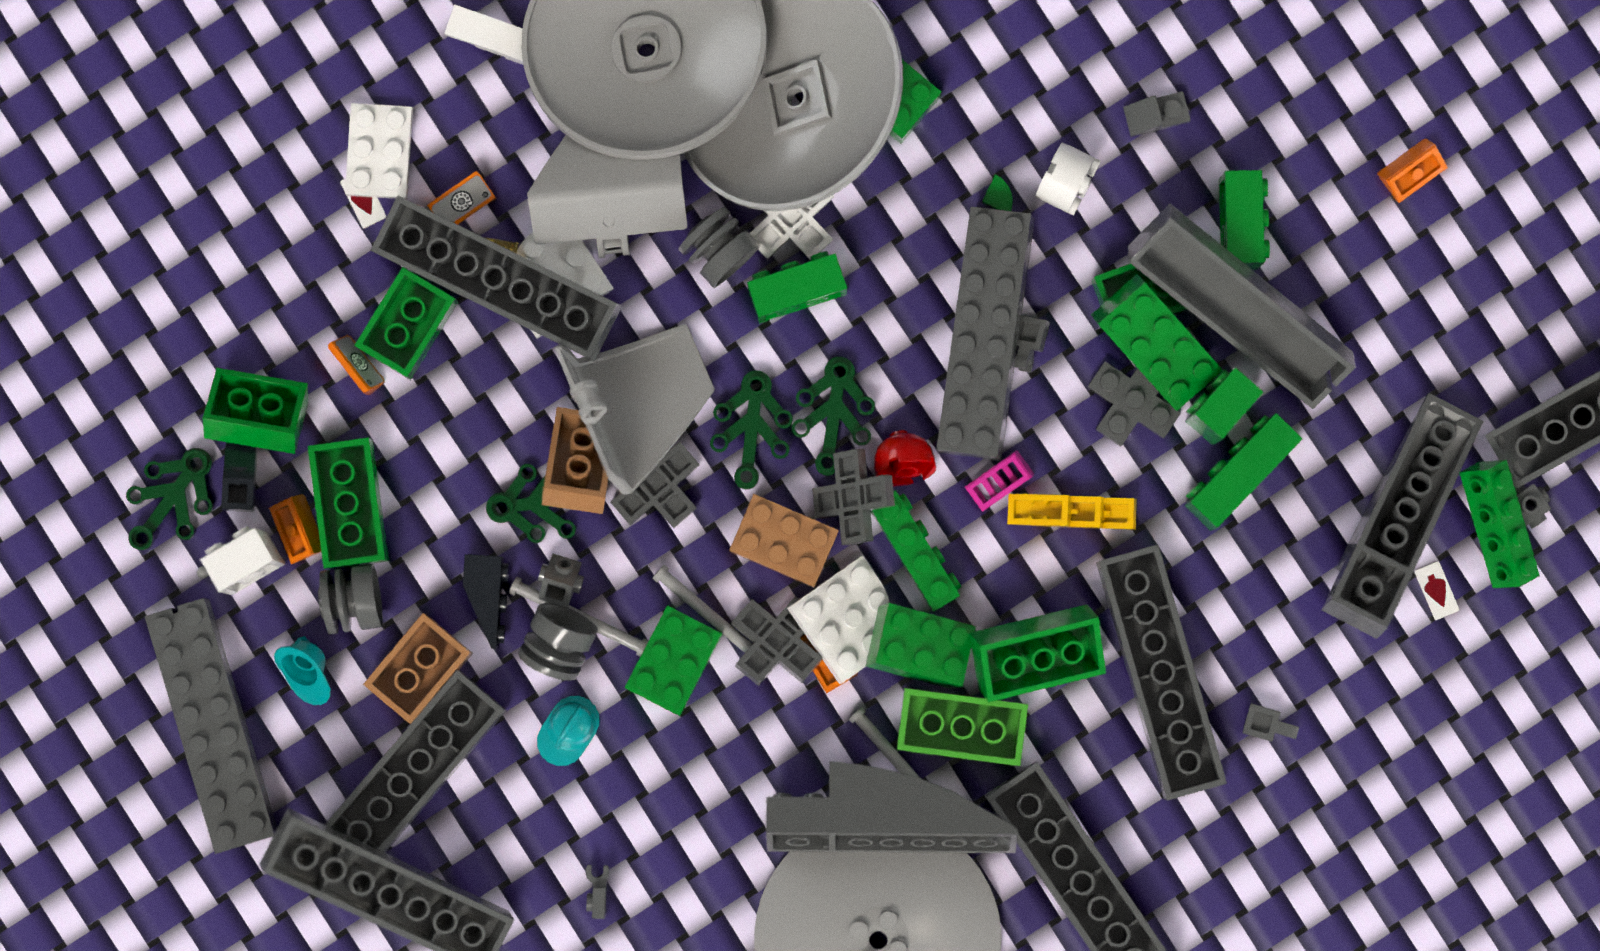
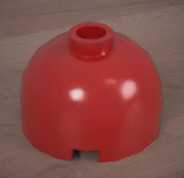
[874,430,937,486]

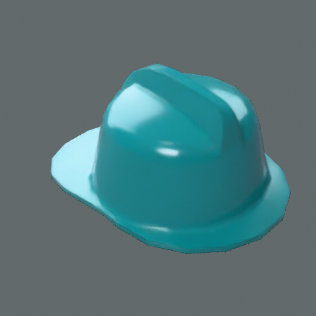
[274,636,330,705]
[537,696,599,766]

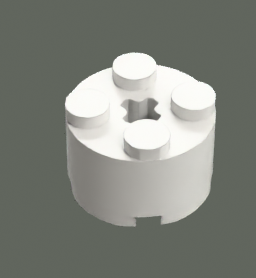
[1035,143,1101,216]

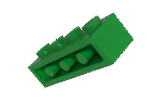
[1459,460,1540,588]
[871,490,962,613]

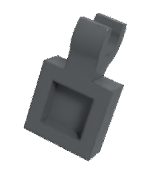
[1014,315,1050,373]
[1242,703,1299,742]
[585,865,609,919]

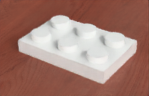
[345,103,413,199]

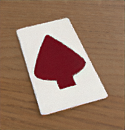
[340,179,387,228]
[1415,561,1459,620]

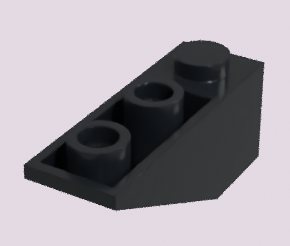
[221,442,258,512]
[463,554,509,650]

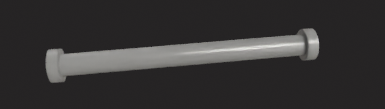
[652,565,753,653]
[509,577,649,657]
[849,707,921,779]

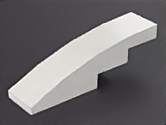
[444,5,523,64]

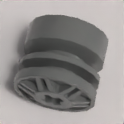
[678,206,760,288]
[318,563,383,635]
[518,603,598,681]

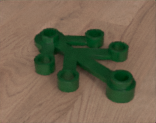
[792,357,875,476]
[710,370,793,490]
[126,448,214,550]
[486,464,576,543]

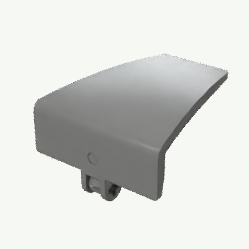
[527,135,687,258]
[555,325,715,494]

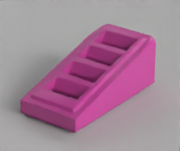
[965,450,1034,512]

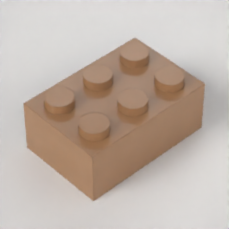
[542,407,609,514]
[729,494,839,588]
[363,613,473,724]

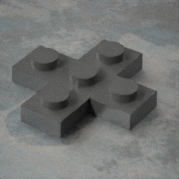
[1087,361,1181,447]
[610,441,700,528]
[812,449,895,545]
[731,596,823,686]

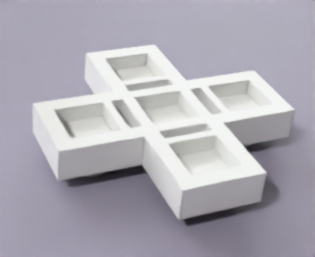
[750,195,834,260]

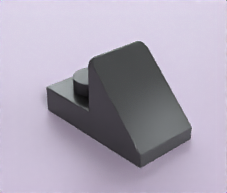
[1123,91,1191,137]

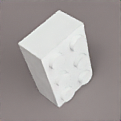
[200,527,285,595]

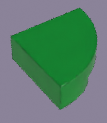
[982,174,1013,211]

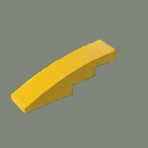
[1007,494,1137,530]

